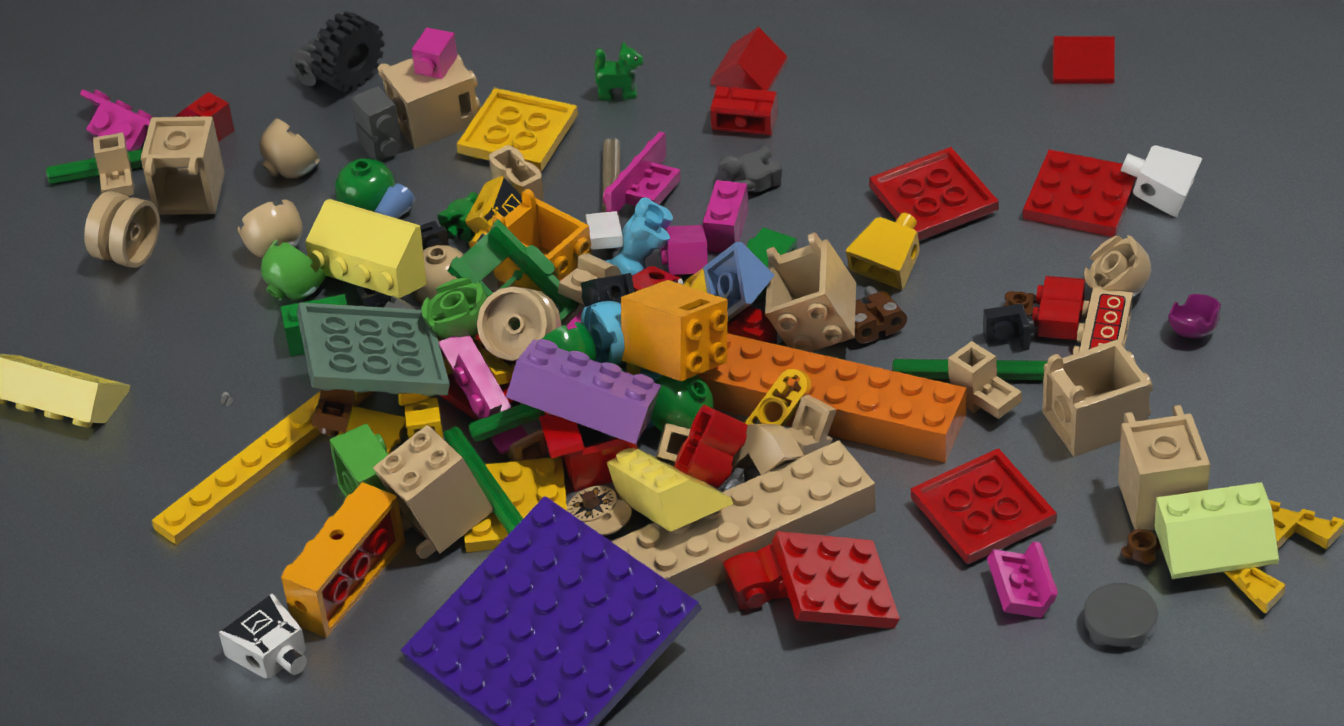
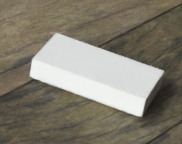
[585,211,623,250]

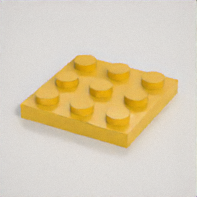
[457,88,578,172]
[464,456,567,552]

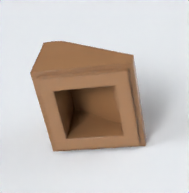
[507,429,548,461]

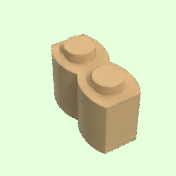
[489,145,545,202]

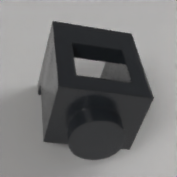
[580,273,635,307]

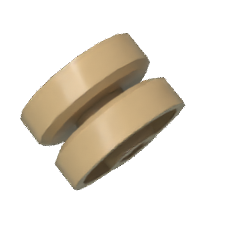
[84,191,160,268]
[477,287,561,361]

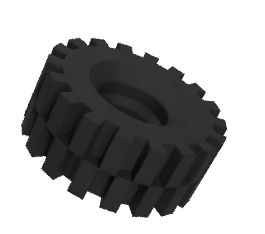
[311,11,384,92]

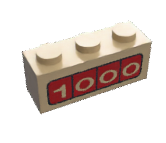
[1073,288,1133,354]

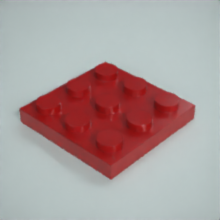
[869,147,999,241]
[1023,149,1137,237]
[910,448,1057,565]
[772,531,900,629]

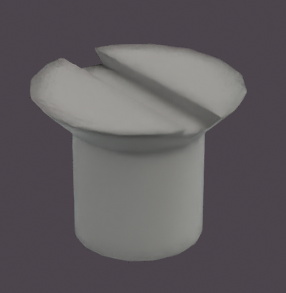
[220,392,234,406]

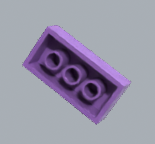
[506,339,661,444]

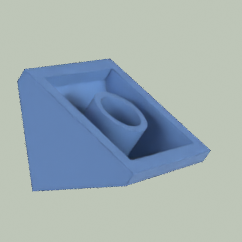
[703,242,775,321]

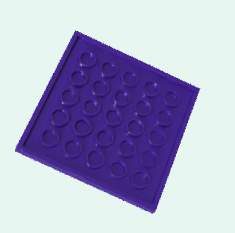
[401,496,702,726]

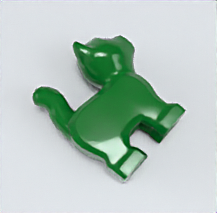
[594,42,644,100]
[437,192,478,242]

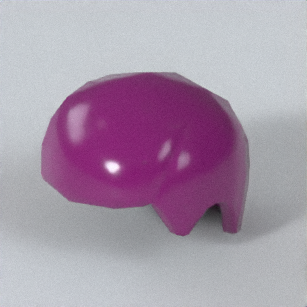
[1168,294,1221,339]

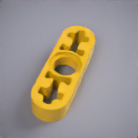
[745,369,811,427]

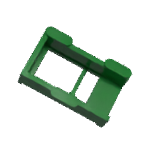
[447,219,580,327]

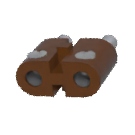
[855,286,907,344]

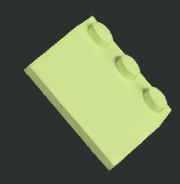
[1154,482,1279,579]

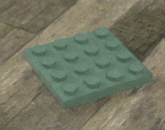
[297,302,450,396]

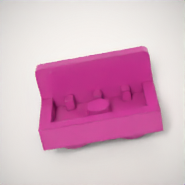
[987,541,1058,618]

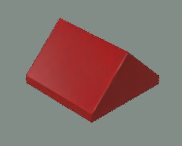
[710,27,788,91]
[1052,36,1115,84]
[562,437,637,492]

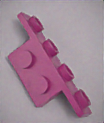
[80,89,153,151]
[603,132,681,213]
[439,335,528,454]

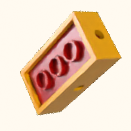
[281,482,406,638]

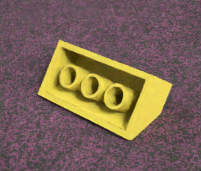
[305,199,427,298]
[0,354,130,428]
[607,448,733,532]

